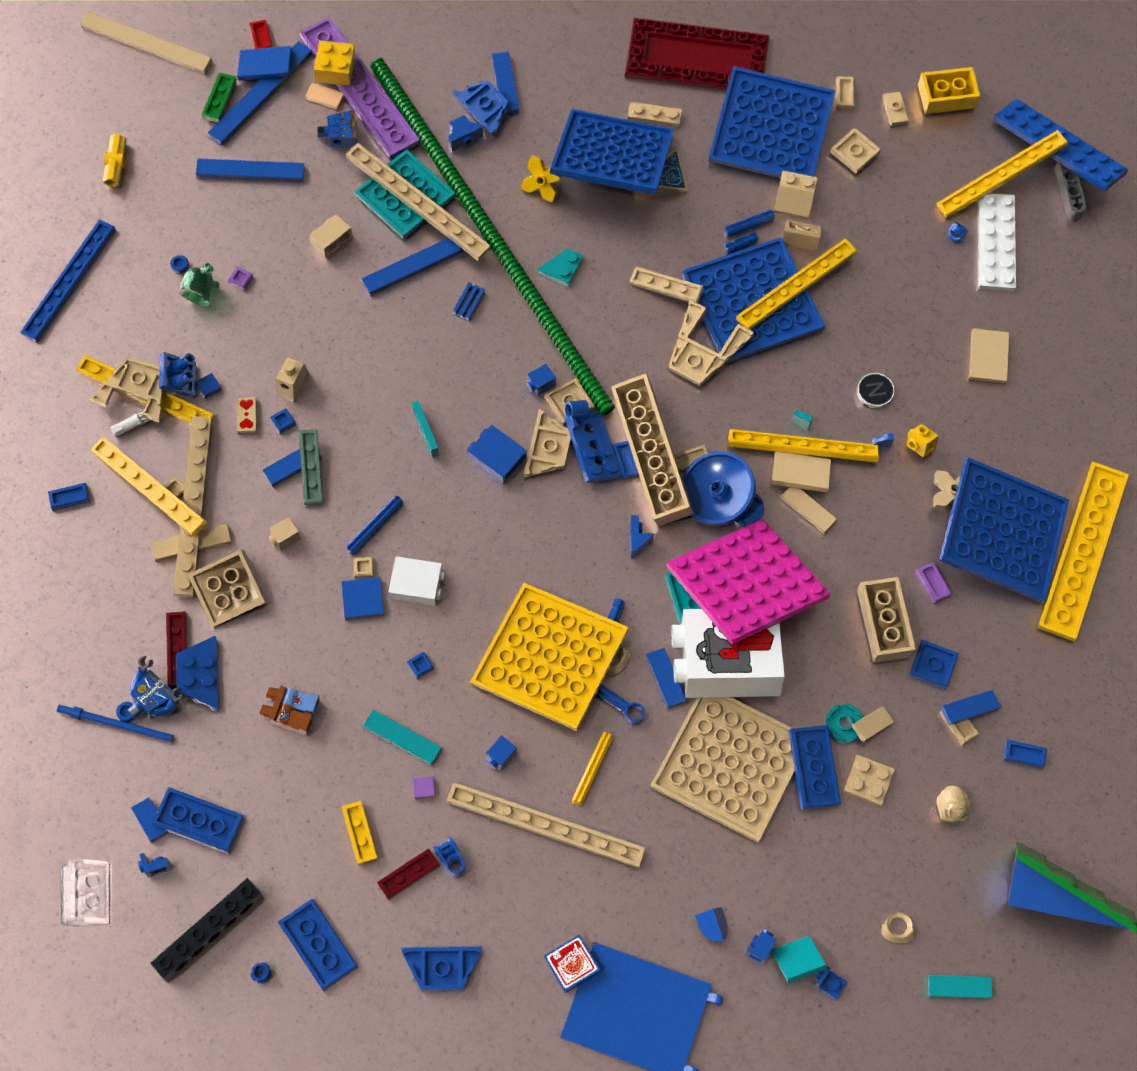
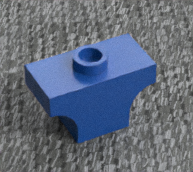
[448,115,483,151]

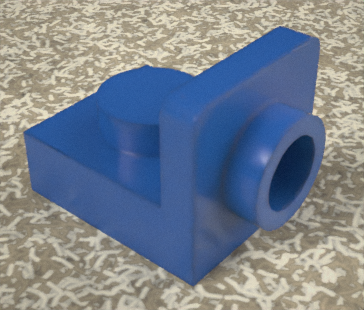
[138,853,172,878]
[815,966,848,1000]

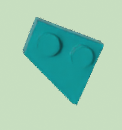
[537,248,584,287]

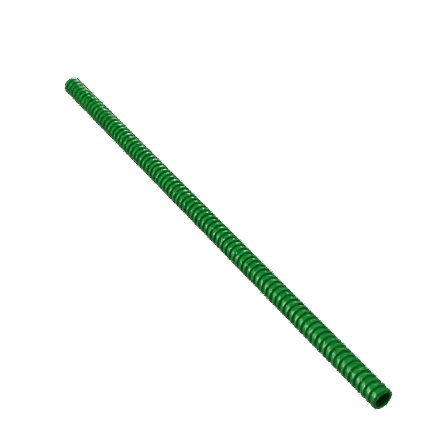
[370,58,615,415]

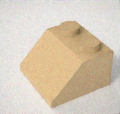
[774,171,817,219]

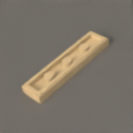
[629,267,704,304]
[151,523,232,562]

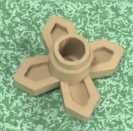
[933,470,961,509]

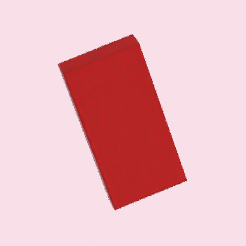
[249,20,272,49]

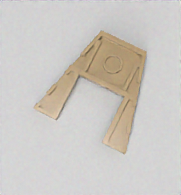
[668,300,754,386]

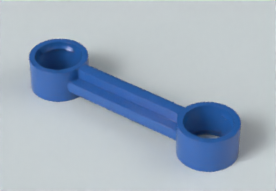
[596,684,645,725]

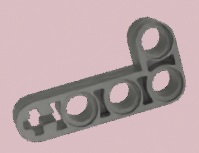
[1055,162,1086,222]

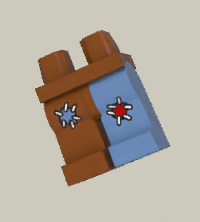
[260,685,320,736]

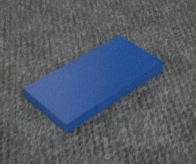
[788,725,841,809]
[151,787,244,854]
[278,898,358,991]

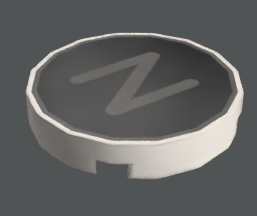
[857,373,894,409]

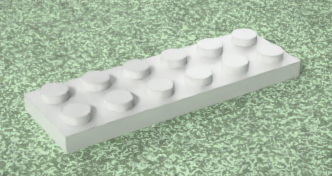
[978,193,1016,292]

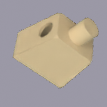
[276,358,309,402]

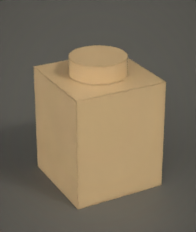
[269,517,300,550]

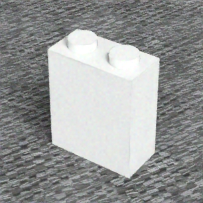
[389,556,445,606]

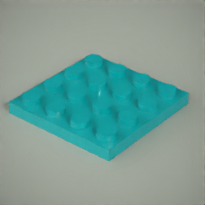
[354,149,456,239]

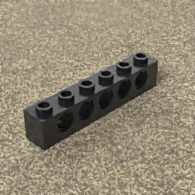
[150,877,264,983]

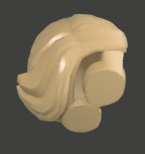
[936,785,971,823]

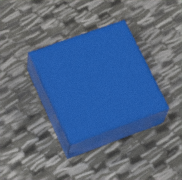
[195,373,221,398]
[270,408,296,434]
[407,652,434,679]

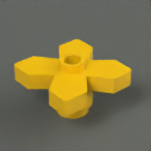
[521,155,562,202]

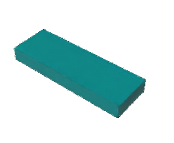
[412,400,439,458]
[927,975,992,999]

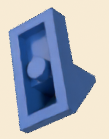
[630,515,654,558]

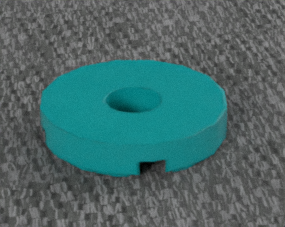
[825,704,864,744]

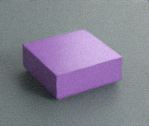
[228,267,253,291]
[413,776,435,799]

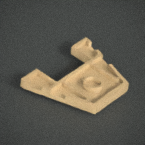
[90,356,162,422]

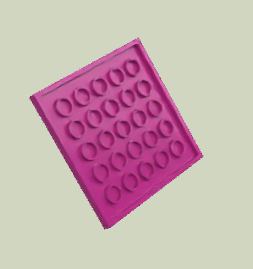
[667,519,830,645]

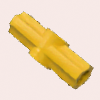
[103,134,127,188]

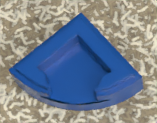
[872,433,894,448]

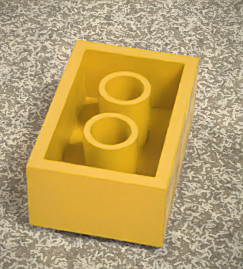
[918,67,980,114]

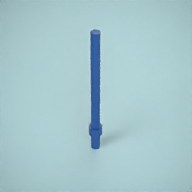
[57,704,174,742]

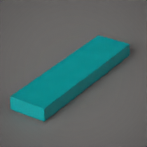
[363,710,442,766]

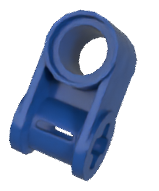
[433,837,466,879]

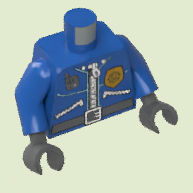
[127,656,187,719]

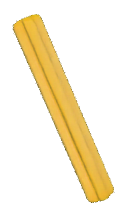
[572,732,613,805]

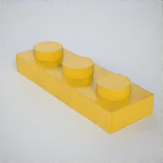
[341,801,378,866]

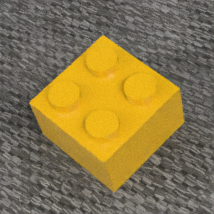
[314,41,356,86]

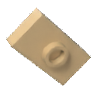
[882,92,908,126]

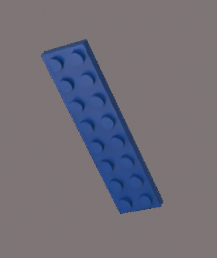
[993,98,1128,192]

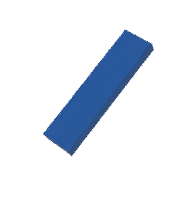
[492,52,519,114]

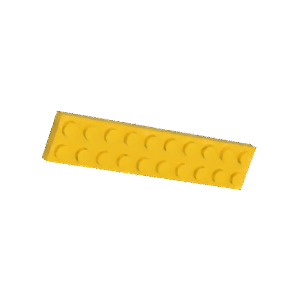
[1037,462,1129,642]

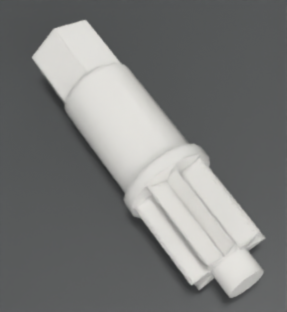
[111,410,150,437]

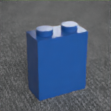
[467,425,527,485]

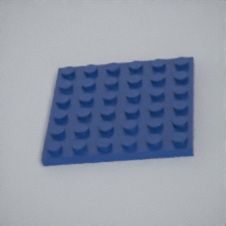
[708,66,835,178]
[550,109,674,195]
[681,237,825,364]
[939,457,1069,603]

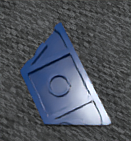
[451,80,510,136]
[176,636,218,711]
[402,947,482,991]

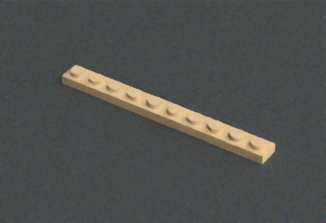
[346,143,490,261]
[173,416,211,597]
[447,782,645,869]

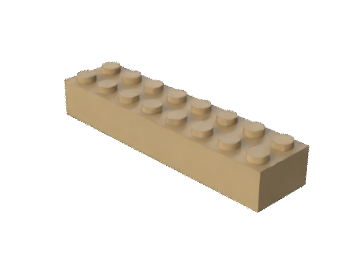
[611,374,694,527]

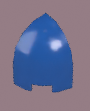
[695,907,728,942]

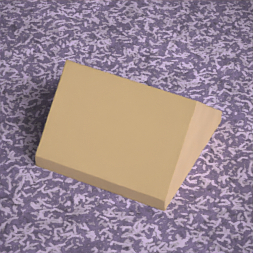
[783,219,822,251]

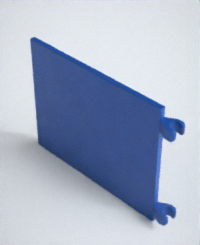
[560,942,723,1071]

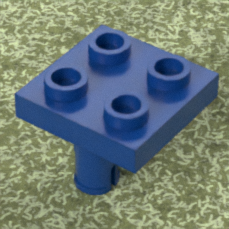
[159,352,196,398]

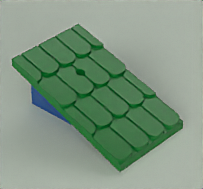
[1008,842,1137,934]

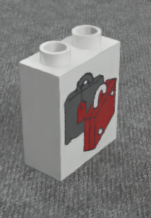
[671,609,784,698]

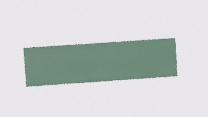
[298,429,323,505]

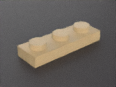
[627,102,682,128]

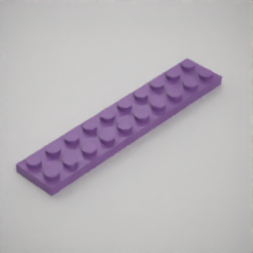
[300,17,420,159]

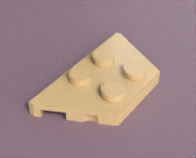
[524,409,571,477]

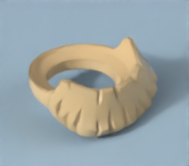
[607,647,630,676]
[881,912,916,944]

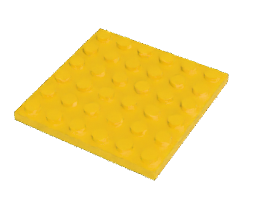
[470,583,629,731]

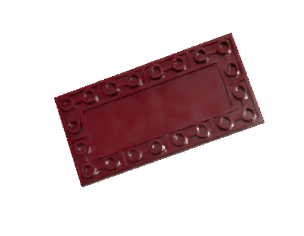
[625,17,770,91]

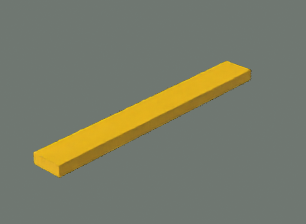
[936,130,1068,219]
[736,238,858,330]
[75,355,215,425]
[728,429,879,462]
[90,437,207,537]

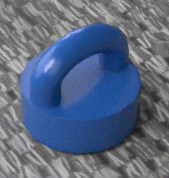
[948,222,968,242]

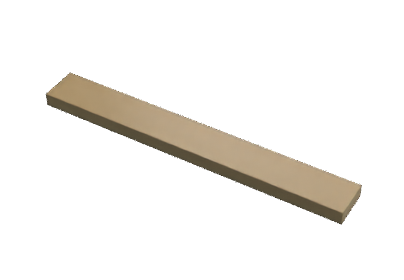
[80,11,212,74]

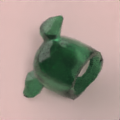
[180,263,219,307]

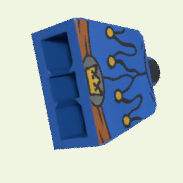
[317,110,358,148]

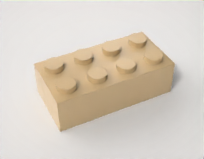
[857,577,916,663]

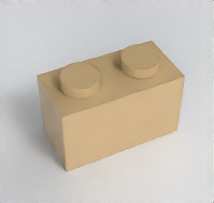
[309,214,352,258]

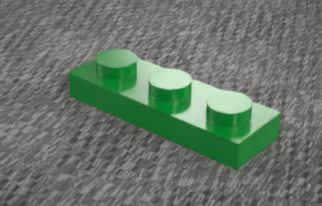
[202,72,237,122]

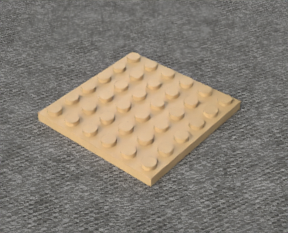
[650,697,795,843]

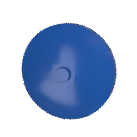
[682,451,756,526]

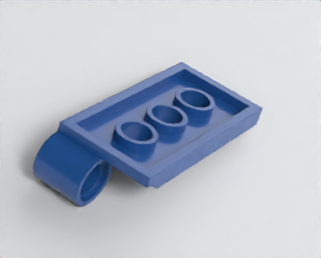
[564,400,622,483]

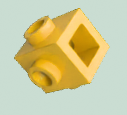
[906,424,939,458]

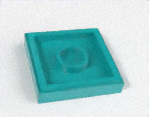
[771,935,827,984]

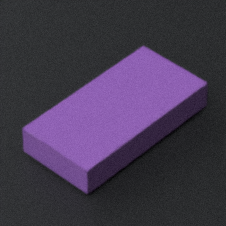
[916,562,952,604]

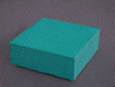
[791,409,813,431]

